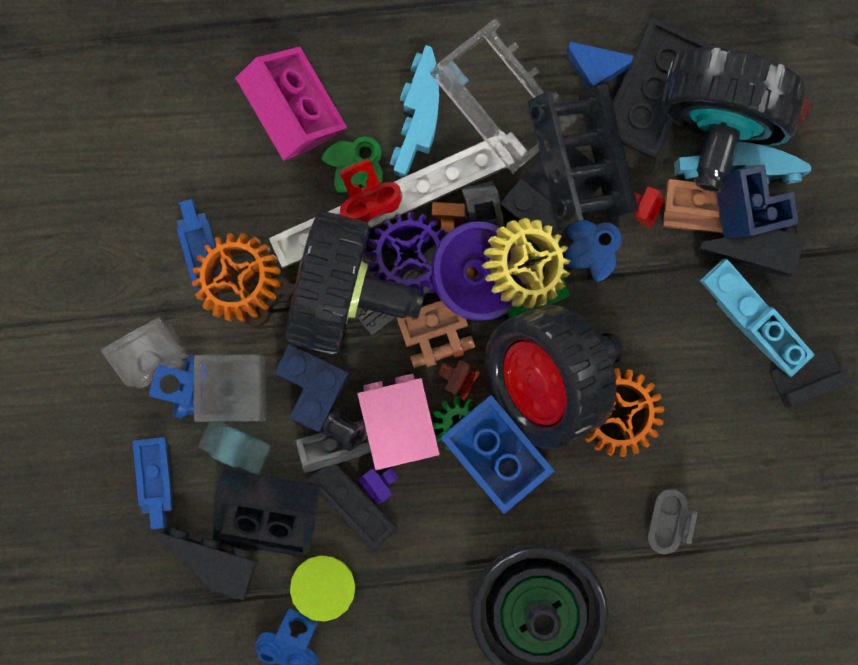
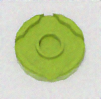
[290,555,355,621]

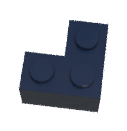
[716,165,799,237]
[274,344,350,432]

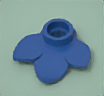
[564,220,622,282]

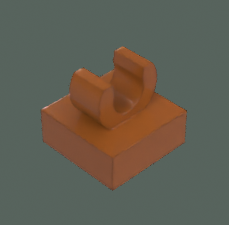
[431,202,465,234]

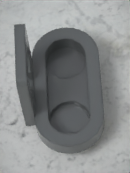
[647,489,698,554]

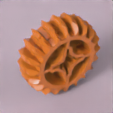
[192,233,281,322]
[585,368,664,457]

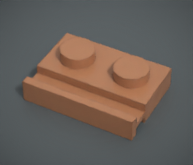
[662,179,723,234]

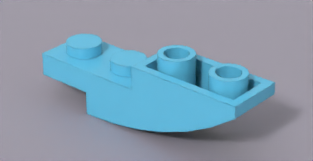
[390,45,439,178]
[674,142,811,185]
[700,259,814,377]

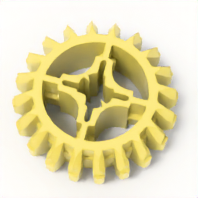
[482,218,571,308]

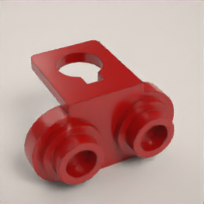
[340,159,403,223]

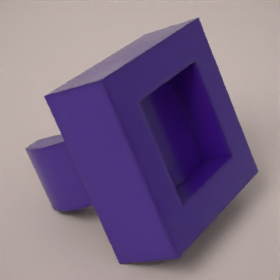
[358,468,399,506]

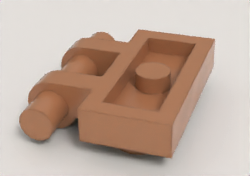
[396,301,475,368]

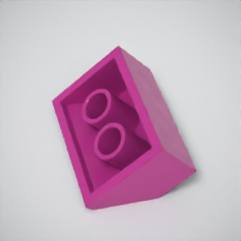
[235,46,347,160]

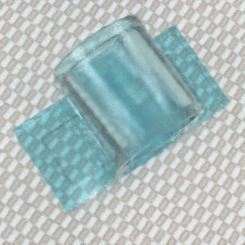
[198,418,272,475]

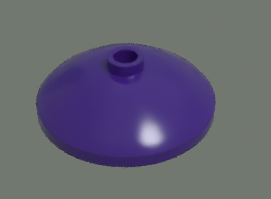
[432,222,525,321]

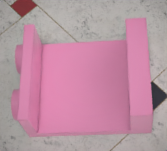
[357,374,440,470]

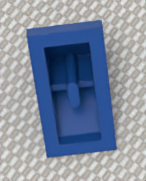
[566,42,633,90]

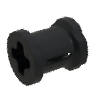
[322,409,366,451]

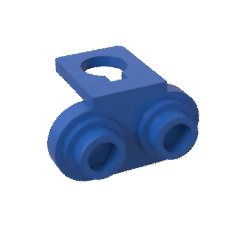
[149,354,207,419]
[255,608,319,665]

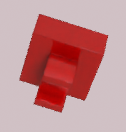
[634,187,665,229]

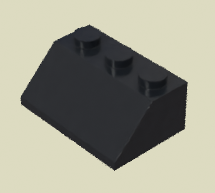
[213,469,320,558]

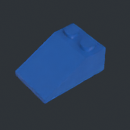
[440,395,554,514]

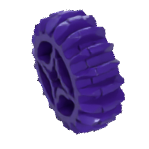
[365,212,446,293]

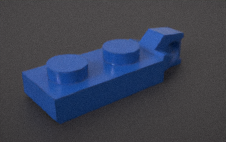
[176,199,222,291]
[133,437,173,530]

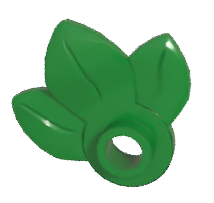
[321,136,383,193]

